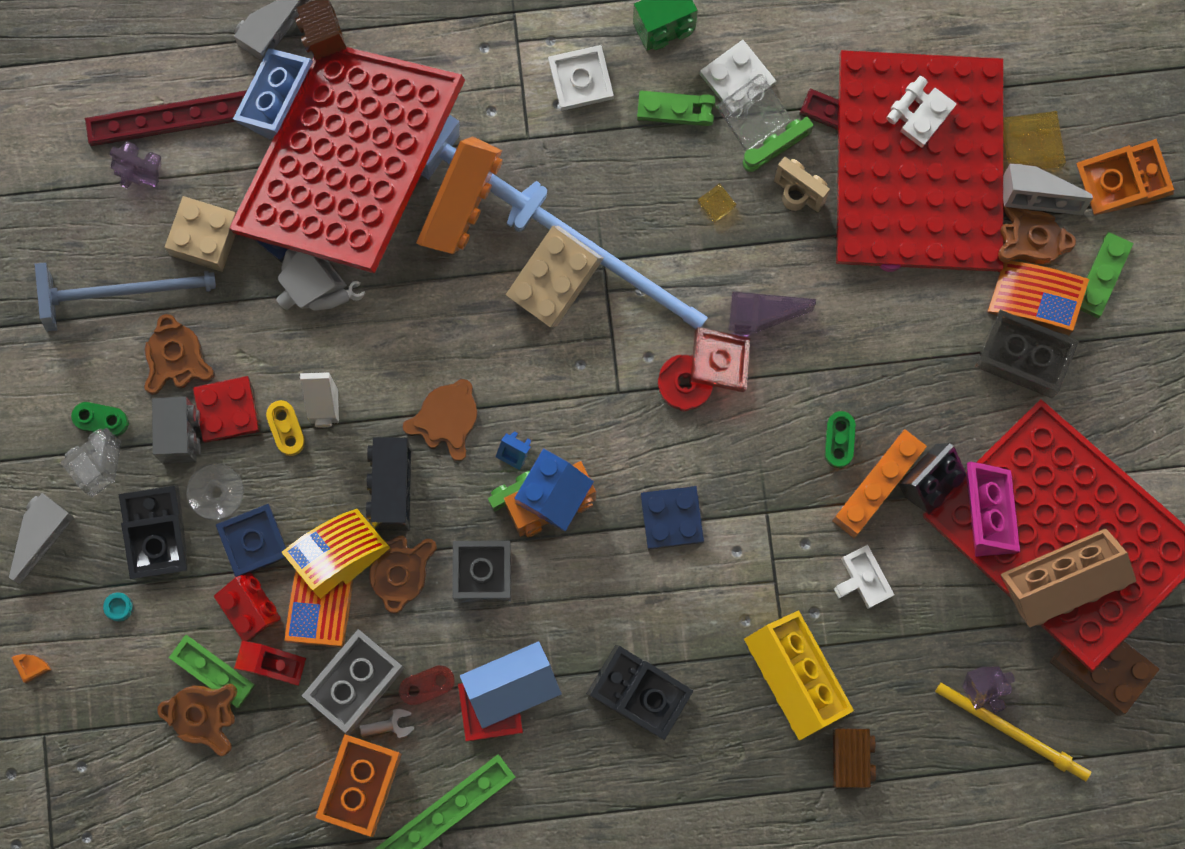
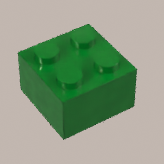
[633,0,698,51]

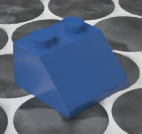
[514,448,594,531]

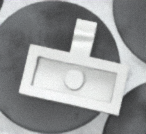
[834,545,894,609]

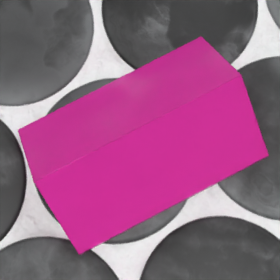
[967,461,1020,557]

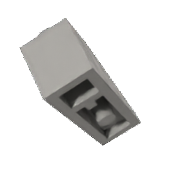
[234,0,310,61]
[1003,164,1093,215]
[9,493,74,584]

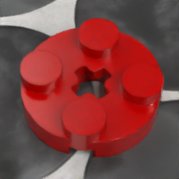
[657,355,714,412]

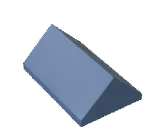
[233,48,313,140]
[460,641,562,729]

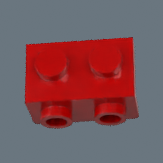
[214,573,281,642]

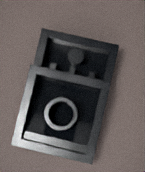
[118,485,187,579]
[586,645,694,740]

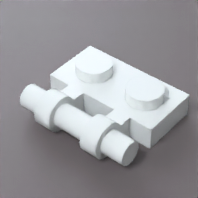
[886,76,957,148]

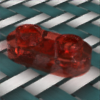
[399,665,455,706]

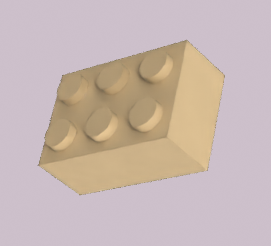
[506,226,604,327]

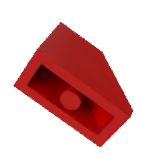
[234,641,306,686]

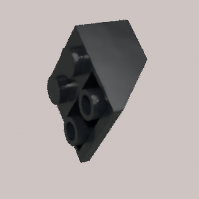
[898,443,967,514]

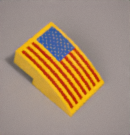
[282,509,390,599]

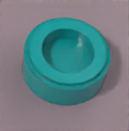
[103,592,134,622]

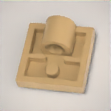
[774,157,830,212]

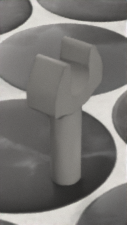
[360,709,415,738]

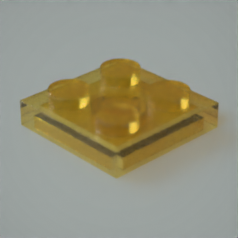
[1003,111,1066,169]

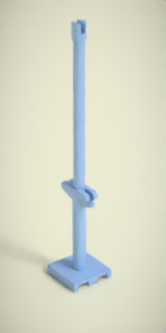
[421,115,708,331]

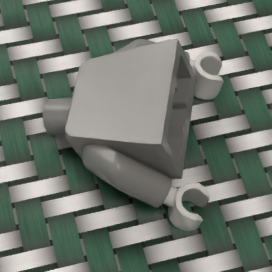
[276,249,365,311]

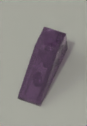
[728,292,816,336]

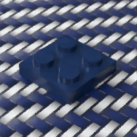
[640,486,704,550]
[216,503,286,577]

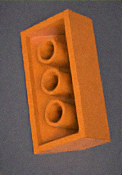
[416,136,503,254]

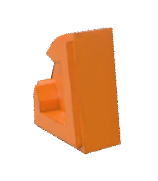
[11,654,52,683]

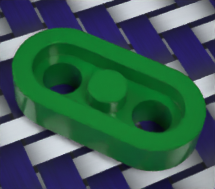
[71,402,129,437]
[824,411,856,468]

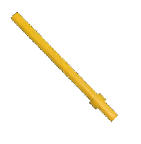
[935,682,1091,782]

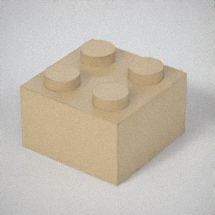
[165,196,236,272]

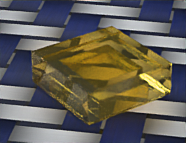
[698,183,737,223]

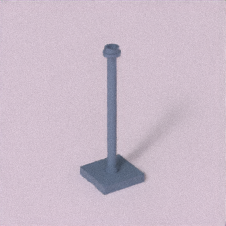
[35,263,216,332]

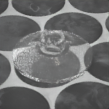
[187,463,244,520]

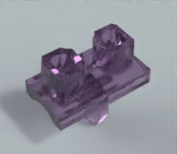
[110,141,162,188]

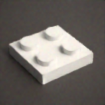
[700,40,776,116]
[548,45,614,111]

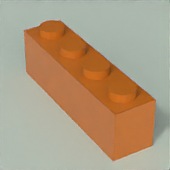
[832,429,927,538]

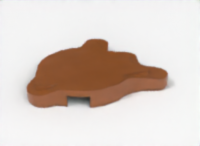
[998,206,1076,264]
[144,314,214,395]
[403,379,477,461]
[369,536,437,614]
[157,684,237,756]

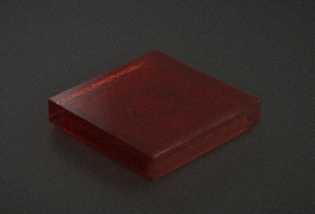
[690,327,751,392]

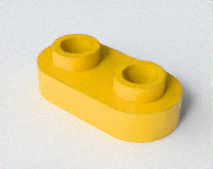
[266,400,305,456]

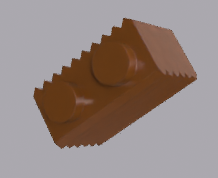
[295,0,346,60]
[833,729,876,788]

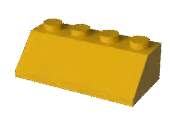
[744,610,854,741]

